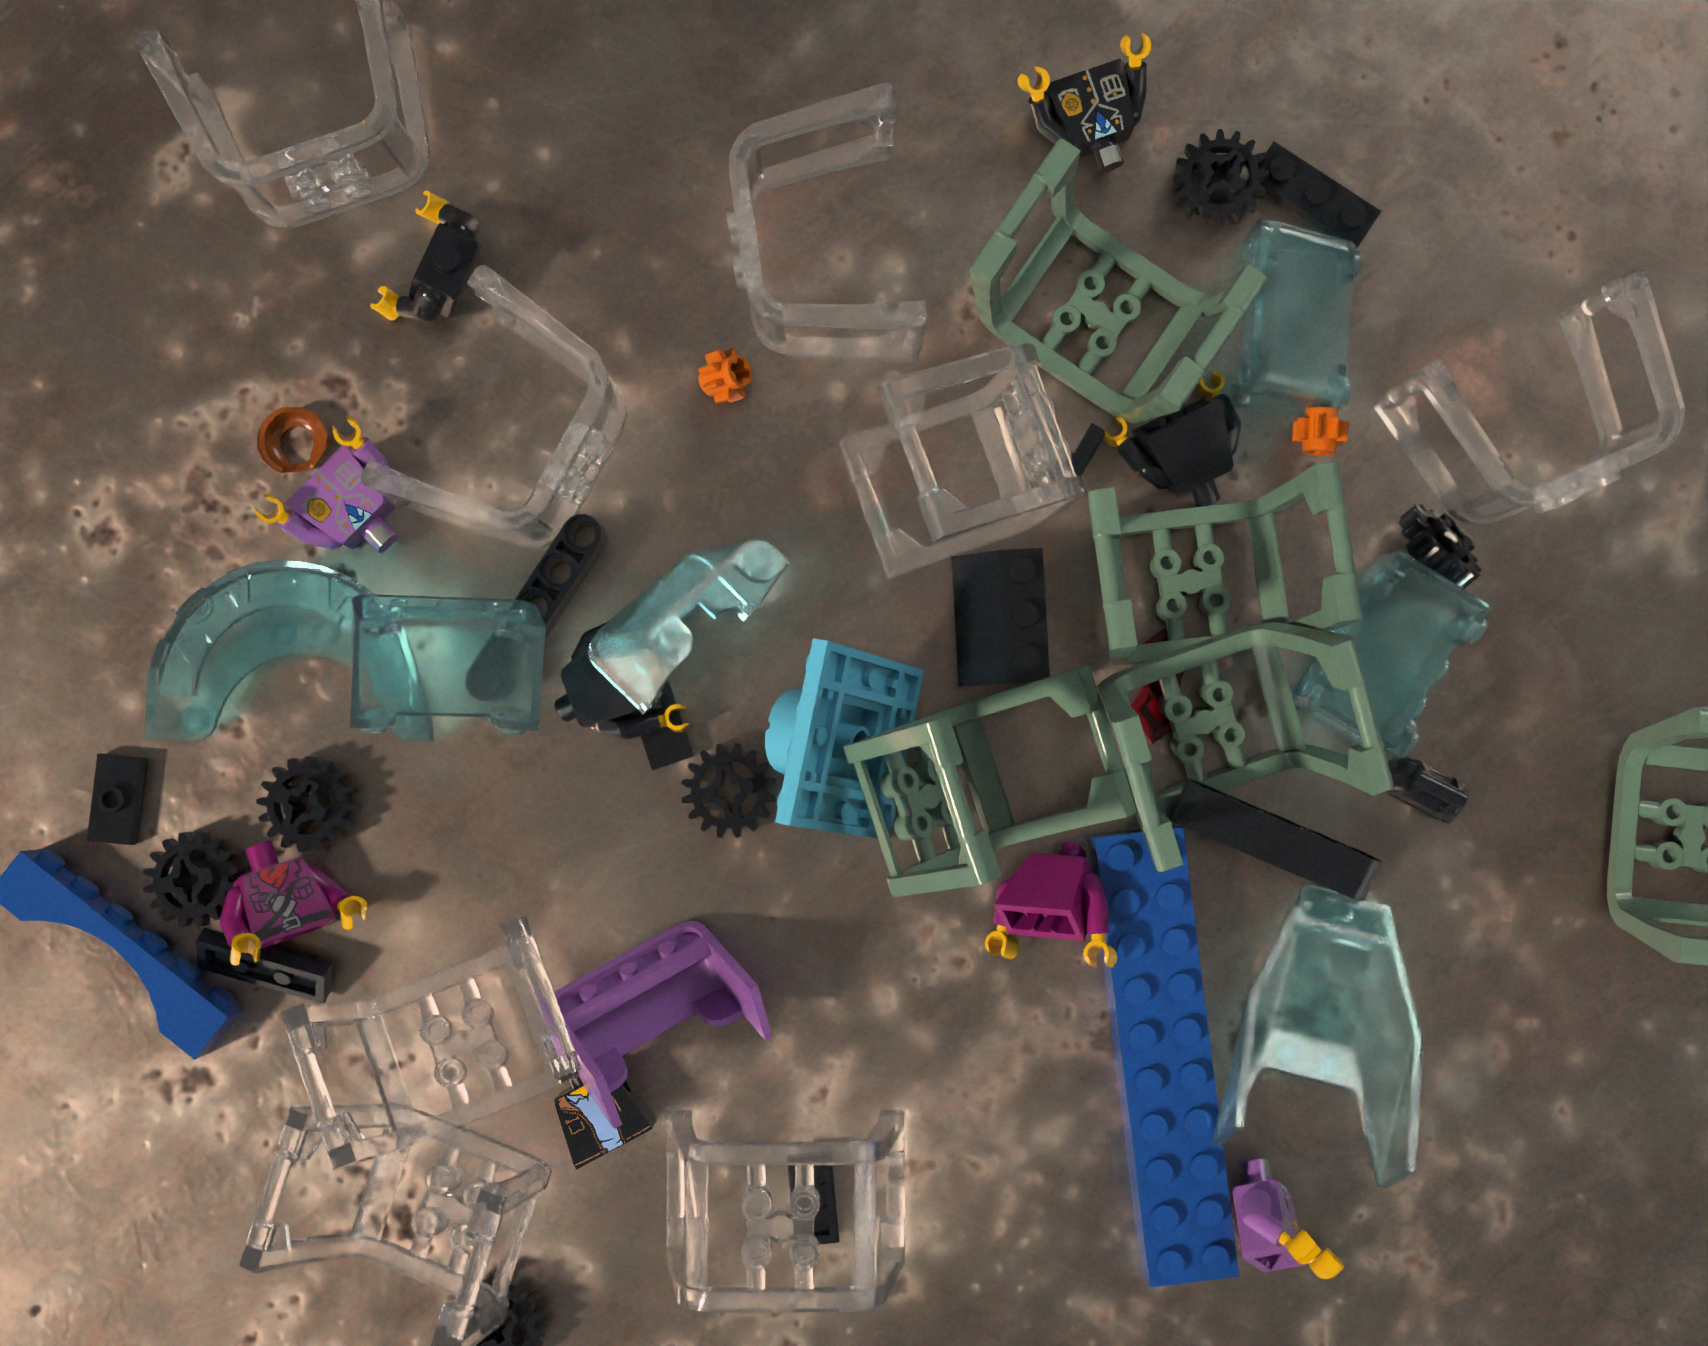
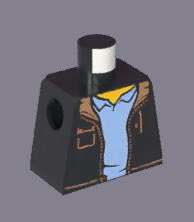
[554,1058,657,1170]

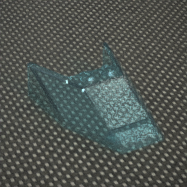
[1211,883,1424,1189]

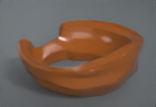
[257,407,329,473]

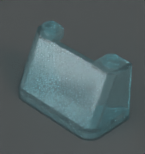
[1230,218,1361,414]
[588,539,790,714]
[349,594,546,736]

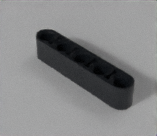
[465,514,607,703]
[1169,778,1382,902]

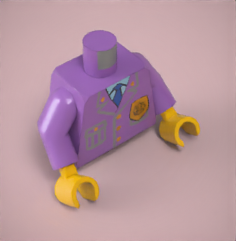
[254,416,398,553]
[1232,1159,1344,1279]

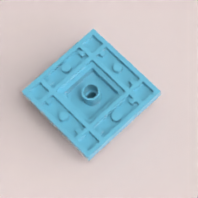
[765,638,925,839]

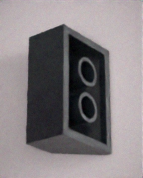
[951,548,1050,687]

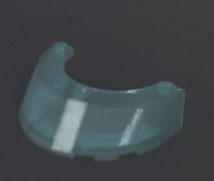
[145,560,434,741]

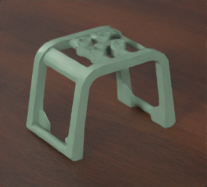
[969,139,1268,424]
[1087,462,1363,665]
[1097,622,1394,872]
[842,665,1138,897]
[1607,706,1708,966]

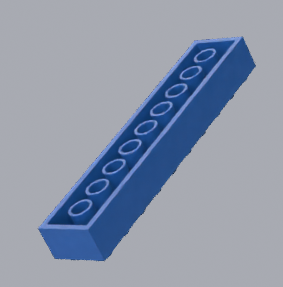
[1088,825,1239,1287]

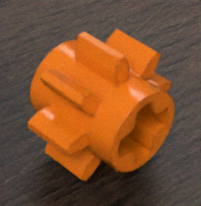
[698,348,752,404]
[1292,407,1349,456]

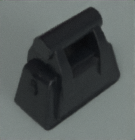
[1385,753,1469,824]

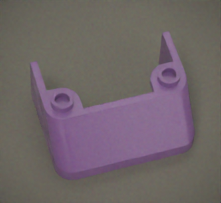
[546,921,773,1129]

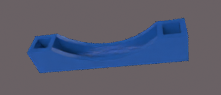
[0,849,243,1060]

